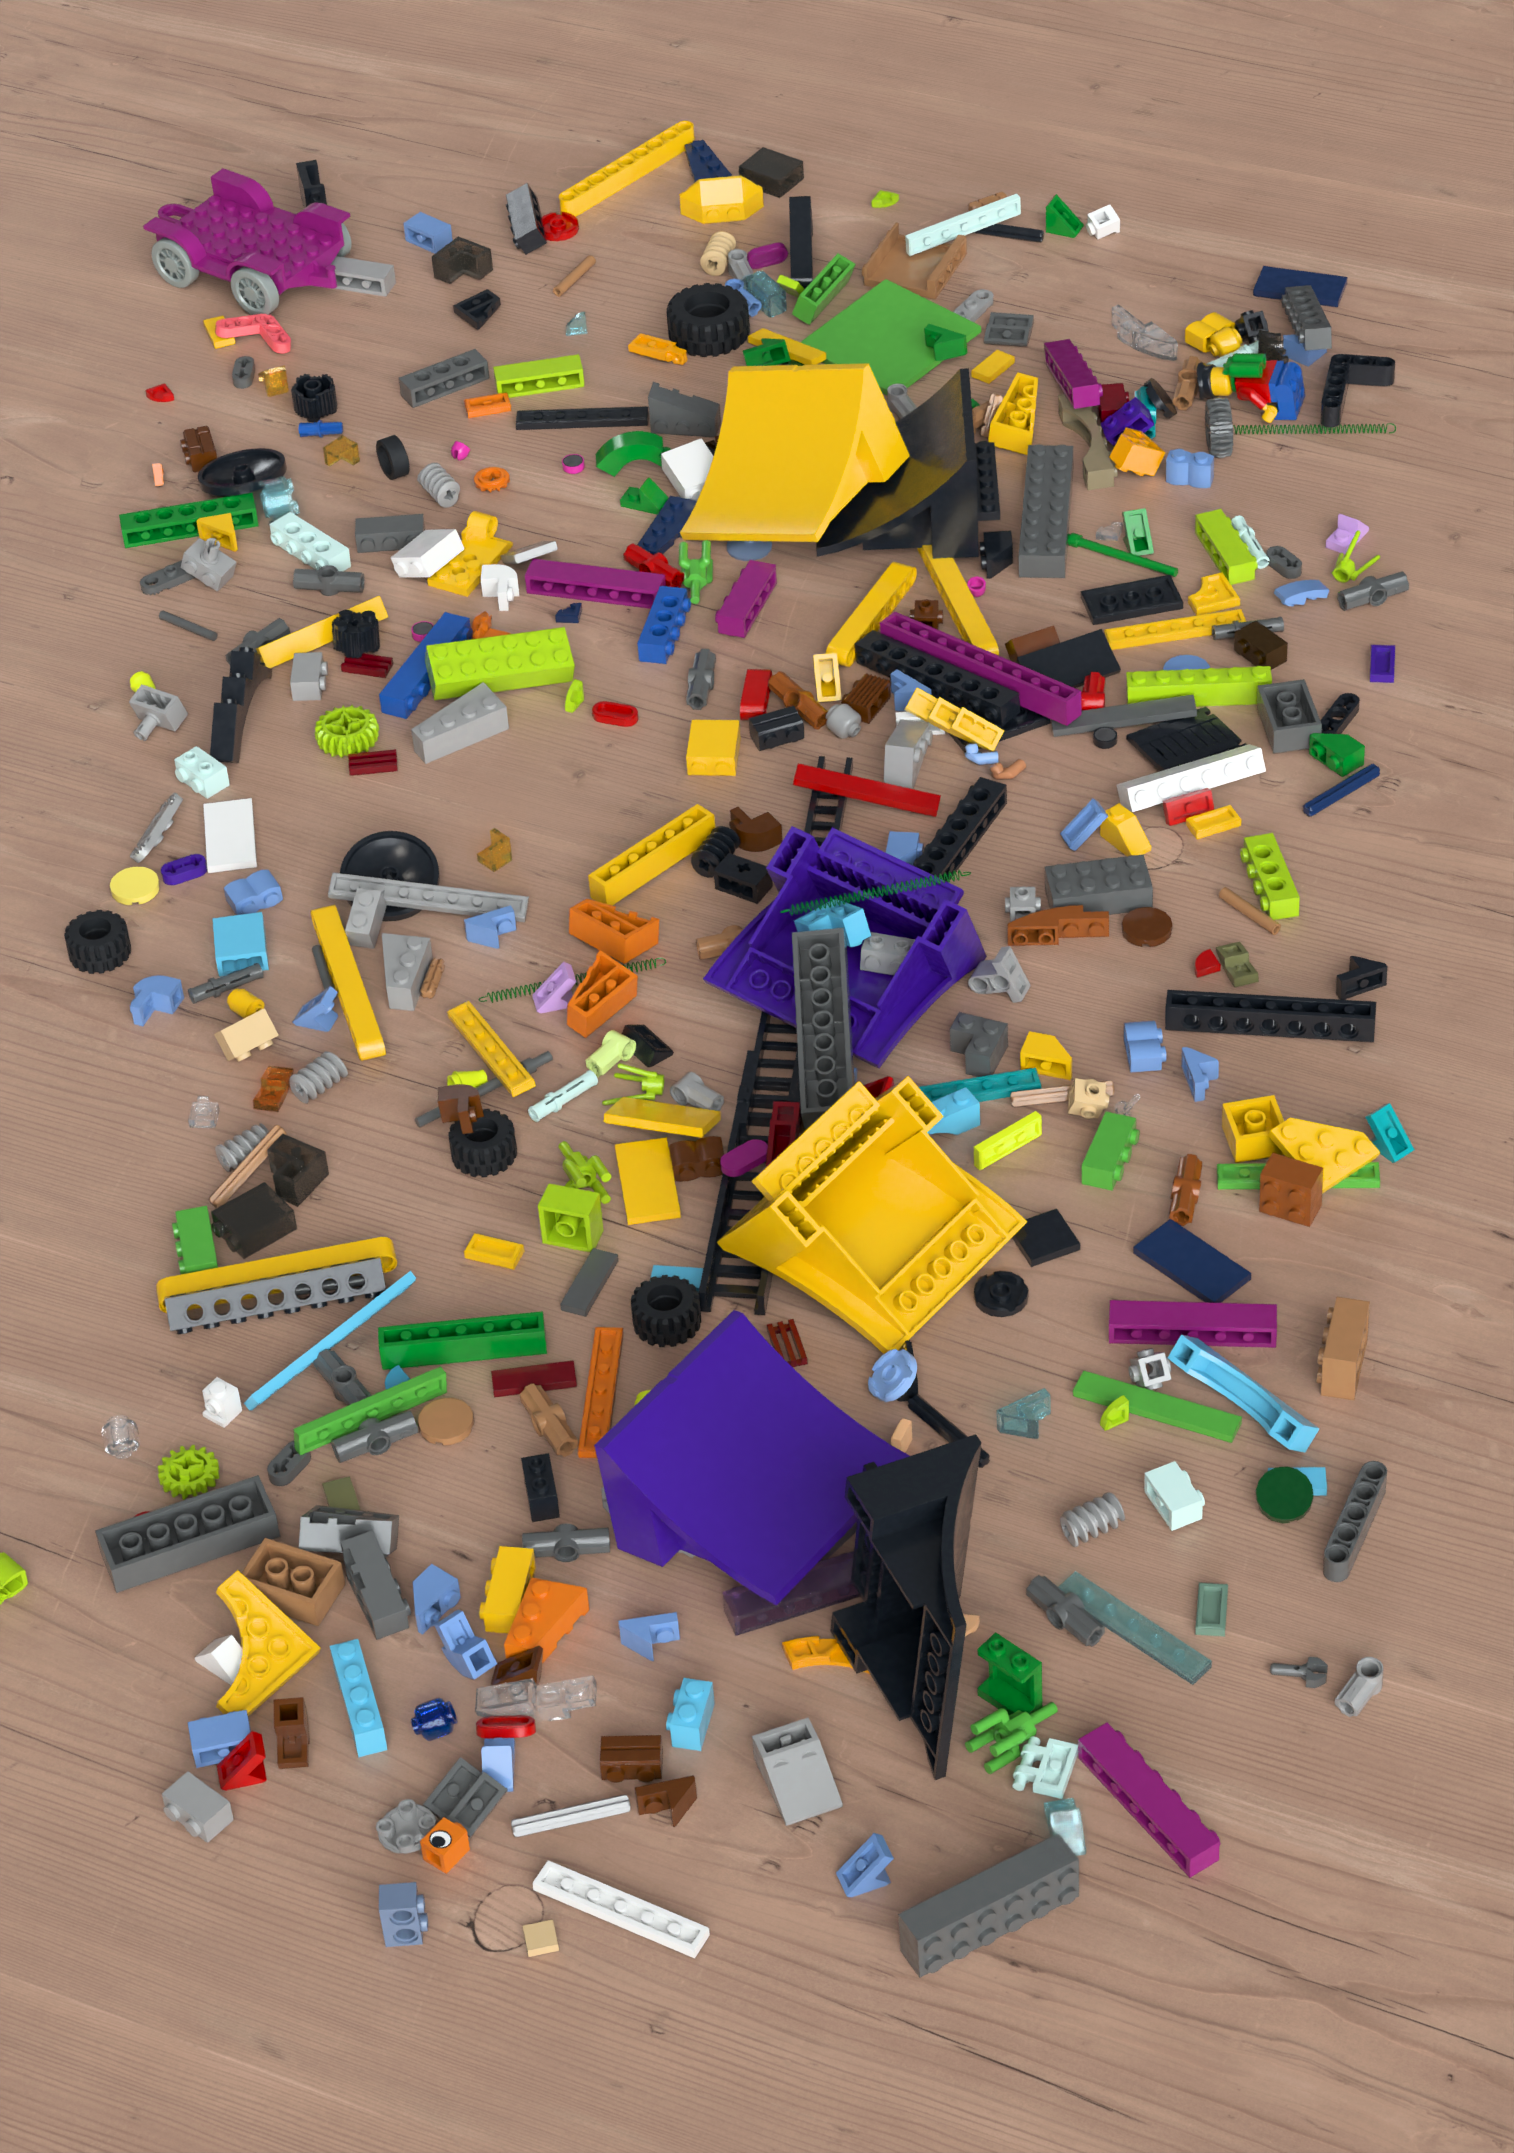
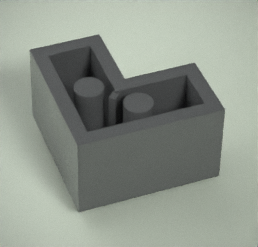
[950,1012,1008,1077]

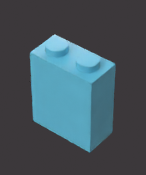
[212,912,269,977]

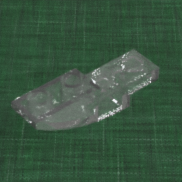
[1112,305,1178,361]
[475,1675,597,1721]

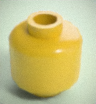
[1208,327,1243,357]

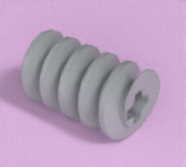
[417,463,460,508]
[289,1052,348,1104]
[215,1123,275,1172]
[1060,1492,1125,1547]

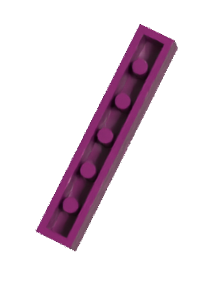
[1044,339,1103,409]
[525,559,666,609]
[1109,1300,1277,1348]
[1078,1723,1220,1878]

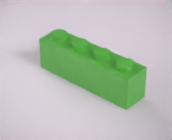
[792,253,856,325]

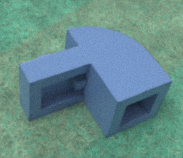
[130,975,184,1026]
[434,1609,497,1680]

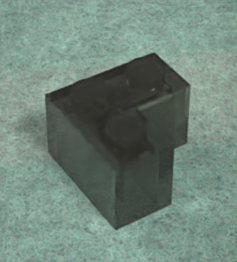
[431,236,493,284]
[267,1134,329,1207]

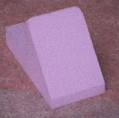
[1326,514,1369,554]
[532,962,576,1013]

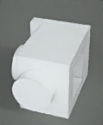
[1086,205,1120,240]
[202,1377,242,1428]

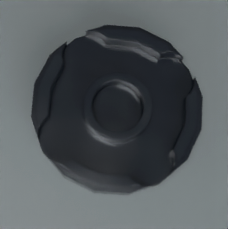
[1144,378,1177,419]
[974,1271,1029,1317]

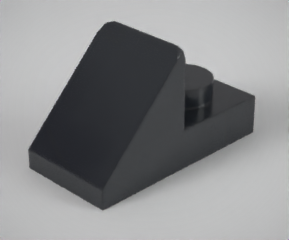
[1336,956,1388,1000]

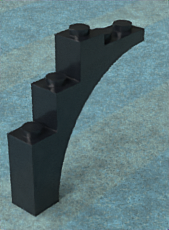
[210,647,272,763]

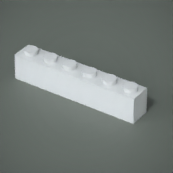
[1117,744,1266,812]

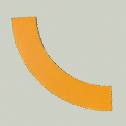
[782,1636,870,1674]

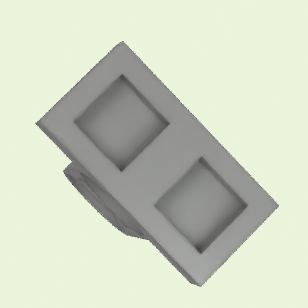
[968,946,1031,1003]

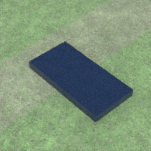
[1253,266,1348,307]
[1133,1219,1251,1303]

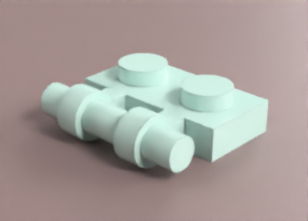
[1012,1736,1078,1799]

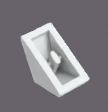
[195,1635,242,1685]

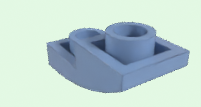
[1274,580,1329,607]

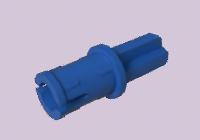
[299,420,343,438]

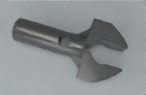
[1270,1657,1328,1688]

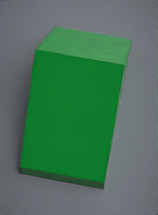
[1046,194,1084,238]

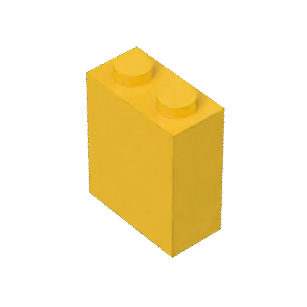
[686,720,741,776]

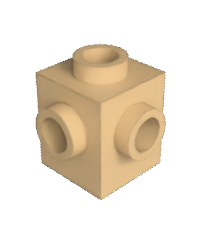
[1068,1078,1109,1119]

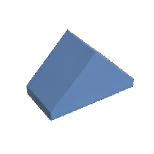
[1283,334,1327,367]

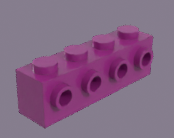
[715,560,777,638]

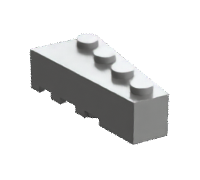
[411,682,509,764]

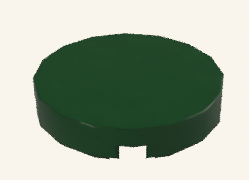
[1255,1466,1314,1524]

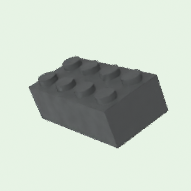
[1045,854,1153,915]

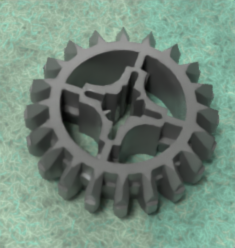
[1205,397,1234,458]

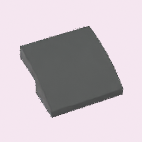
[984,312,1034,346]
[423,1757,508,1838]

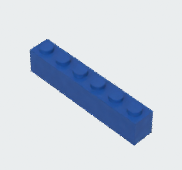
[379,612,473,719]

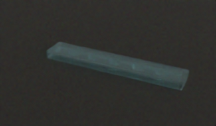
[1058,1571,1212,1685]

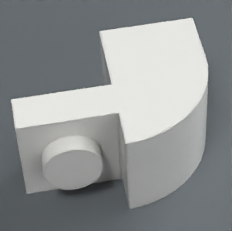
[481,564,519,611]

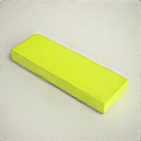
[974,1111,1042,1170]

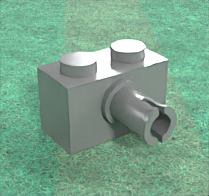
[180,538,237,592]
[129,684,188,741]

